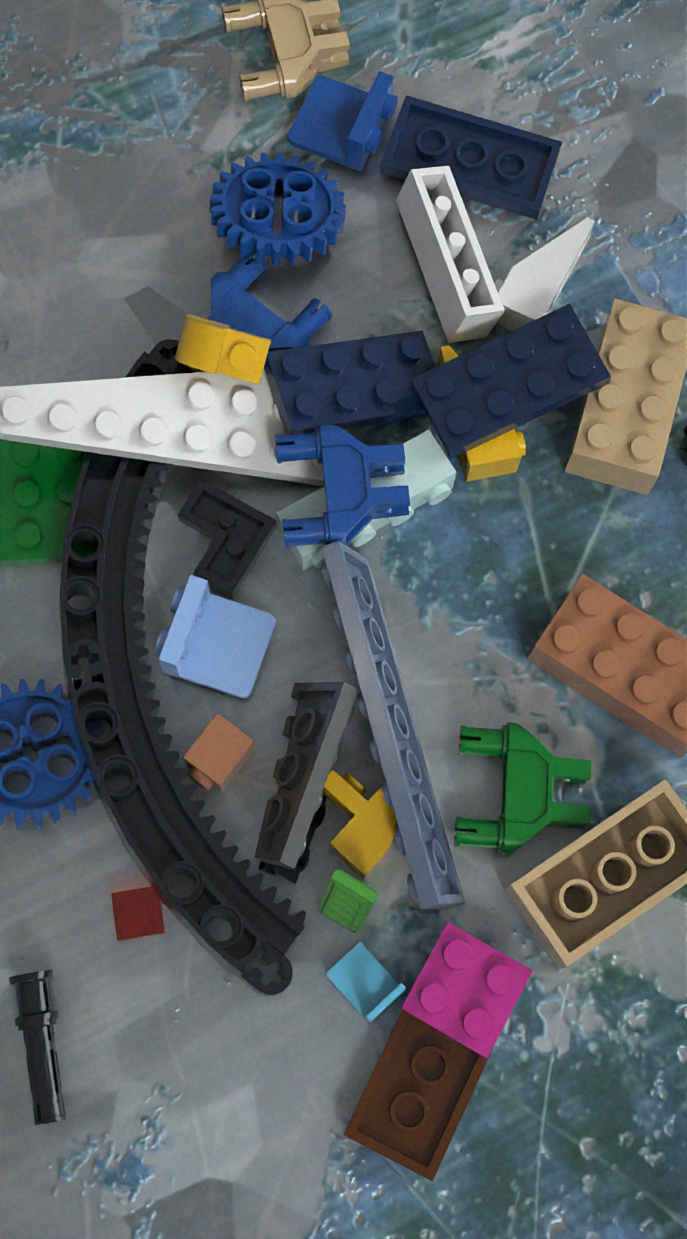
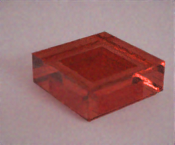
[111,886,166,942]

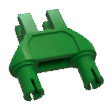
[454,722,591,857]

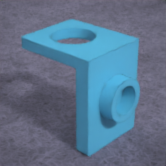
[326,942,406,1023]

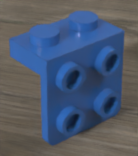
[288,71,398,172]

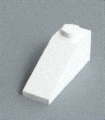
[495,217,595,331]

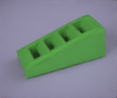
[319,869,378,932]

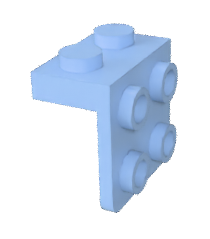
[155,575,276,698]

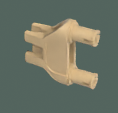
[221,0,350,102]

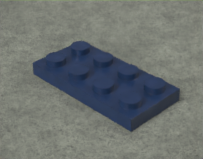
[380,95,562,220]
[411,304,611,459]
[264,330,436,435]

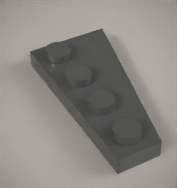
[254,682,359,869]

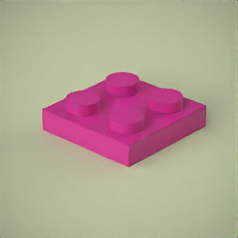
[400,922,533,1058]

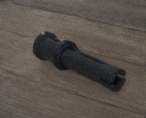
[9,969,67,1125]

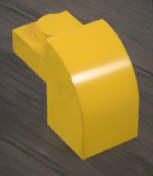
[175,314,271,384]
[322,770,396,880]

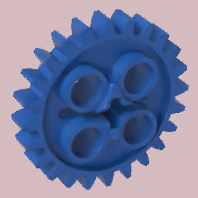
[210,152,346,266]
[0,679,102,830]

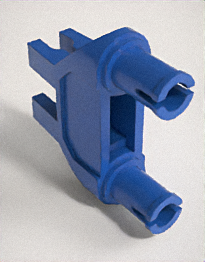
[207,252,333,352]
[275,424,410,548]

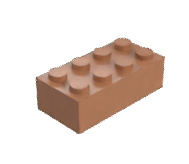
[527,574,687,758]

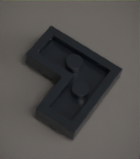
[178,479,277,599]

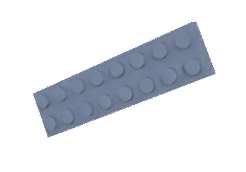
[321,541,465,909]

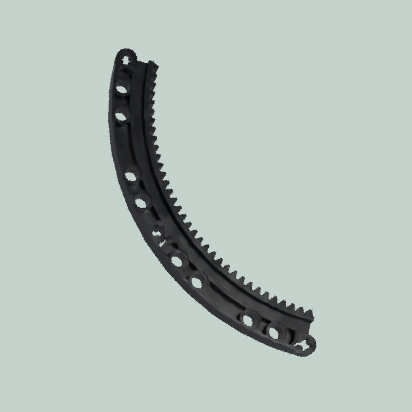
[60,339,306,996]

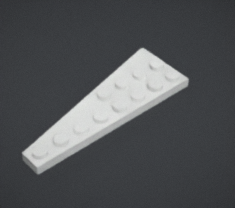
[0,369,347,486]

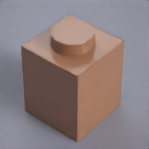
[183,713,256,792]

